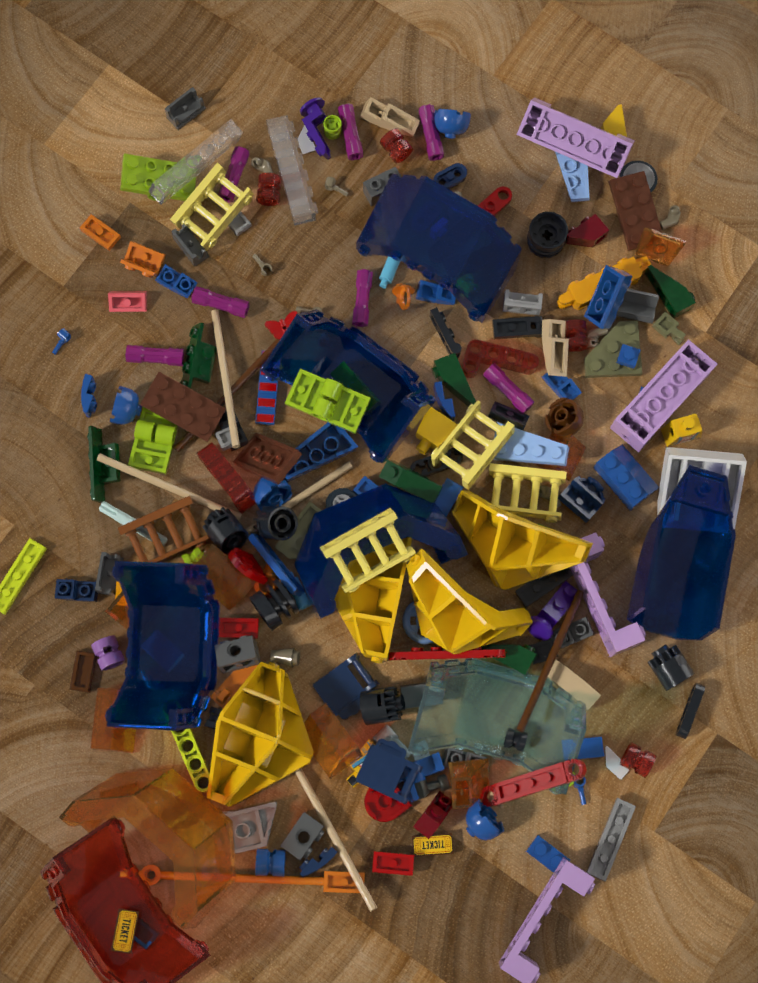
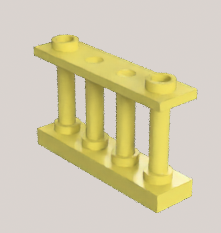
[170,163,254,251]
[431,400,515,490]
[489,463,567,523]
[320,508,416,593]

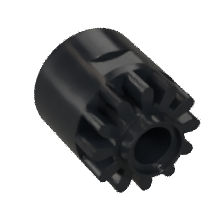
[253,506,298,540]
[202,507,249,555]
[648,644,695,691]
[360,686,405,726]

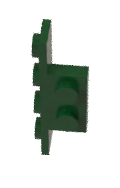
[180,323,217,389]
[87,426,121,503]

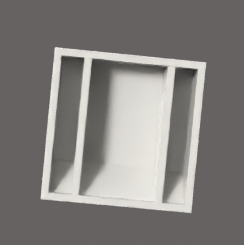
[657,447,747,534]

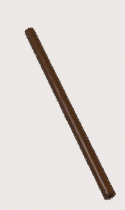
[173,339,282,453]
[516,590,584,732]

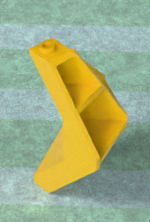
[452,490,593,590]
[323,519,415,664]
[406,549,533,654]
[207,662,314,807]

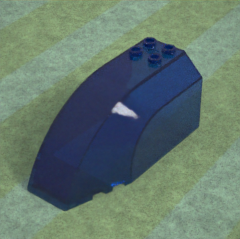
[627,465,736,641]

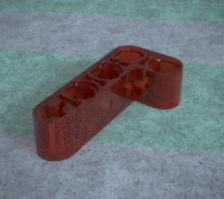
[462,339,539,378]
[196,442,256,514]

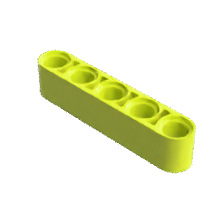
[163,700,210,793]

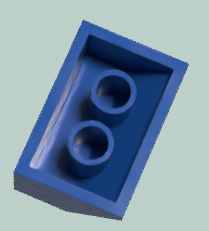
[584,265,633,329]
[593,444,659,511]

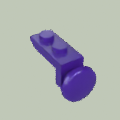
[300,97,331,160]
[527,581,577,641]

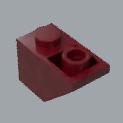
[565,214,609,248]
[413,791,455,839]

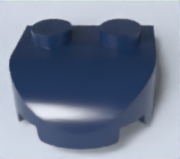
[558,476,605,523]

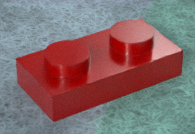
[219,618,259,639]
[372,851,415,876]

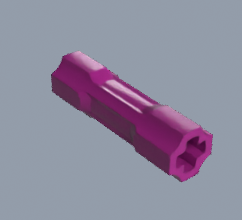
[338,103,363,161]
[419,104,444,161]
[218,146,250,203]
[352,269,373,328]
[191,286,250,318]
[125,345,184,366]
[483,363,534,413]

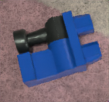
[397,752,450,803]

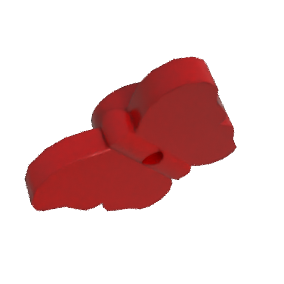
[265,311,299,343]

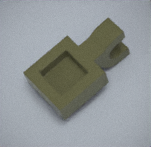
[652,312,686,345]

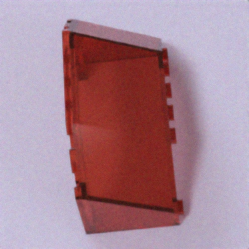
[40,816,211,983]

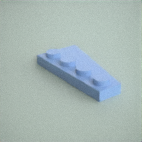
[555,152,590,202]
[493,422,569,466]

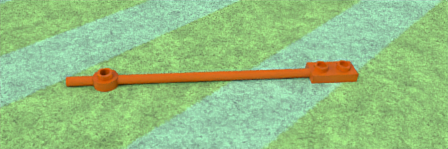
[120,864,365,893]

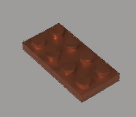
[608,171,665,251]
[140,372,226,442]
[233,433,302,485]

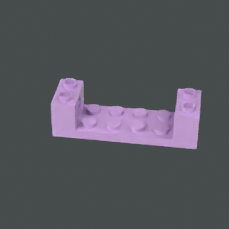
[517,98,635,178]
[610,339,717,453]
[569,532,646,657]
[499,857,595,983]

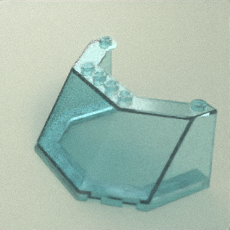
[408,658,586,795]

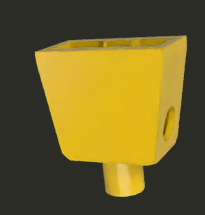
[416,406,458,455]

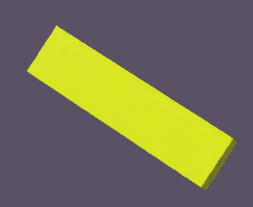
[0,538,47,615]

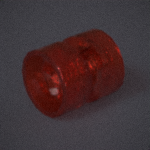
[380,128,413,164]
[256,173,282,206]
[565,319,589,352]
[620,742,657,778]

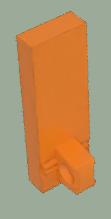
[210,665,258,709]

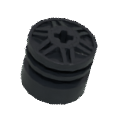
[527,211,568,258]
[249,578,300,631]

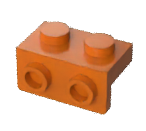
[120,241,166,278]

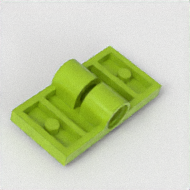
[120,153,197,201]
[285,369,371,434]
[128,407,178,475]

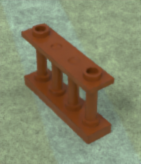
[118,495,209,572]

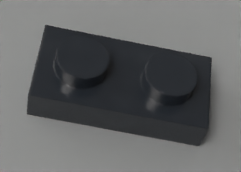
[488,401,530,430]

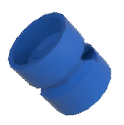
[255,849,286,877]

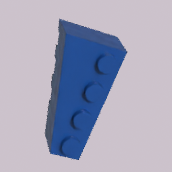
[285,422,358,482]

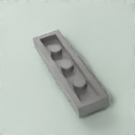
[586,798,636,881]

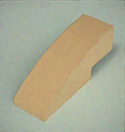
[360,97,420,137]
[542,319,569,377]
[547,659,601,711]

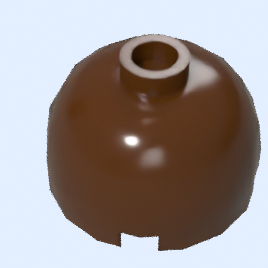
[545,397,584,437]

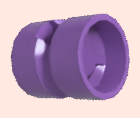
[91,635,125,671]

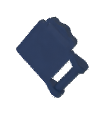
[313,653,380,720]
[356,739,423,805]

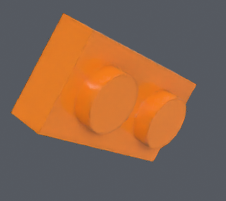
[80,214,121,251]

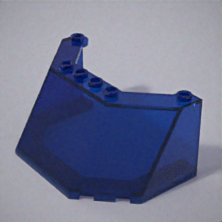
[356,174,522,323]
[261,309,436,463]
[294,484,468,619]
[105,561,220,731]

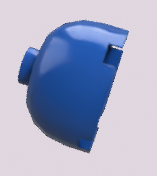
[434,109,471,139]
[110,386,142,425]
[253,477,293,511]
[466,799,504,841]

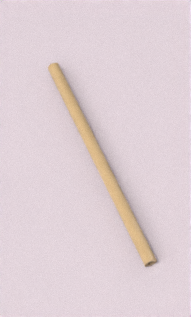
[211,310,240,448]
[97,453,242,520]
[246,461,353,535]
[295,768,377,912]

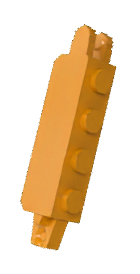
[557,256,651,310]

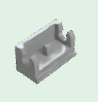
[503,289,543,316]

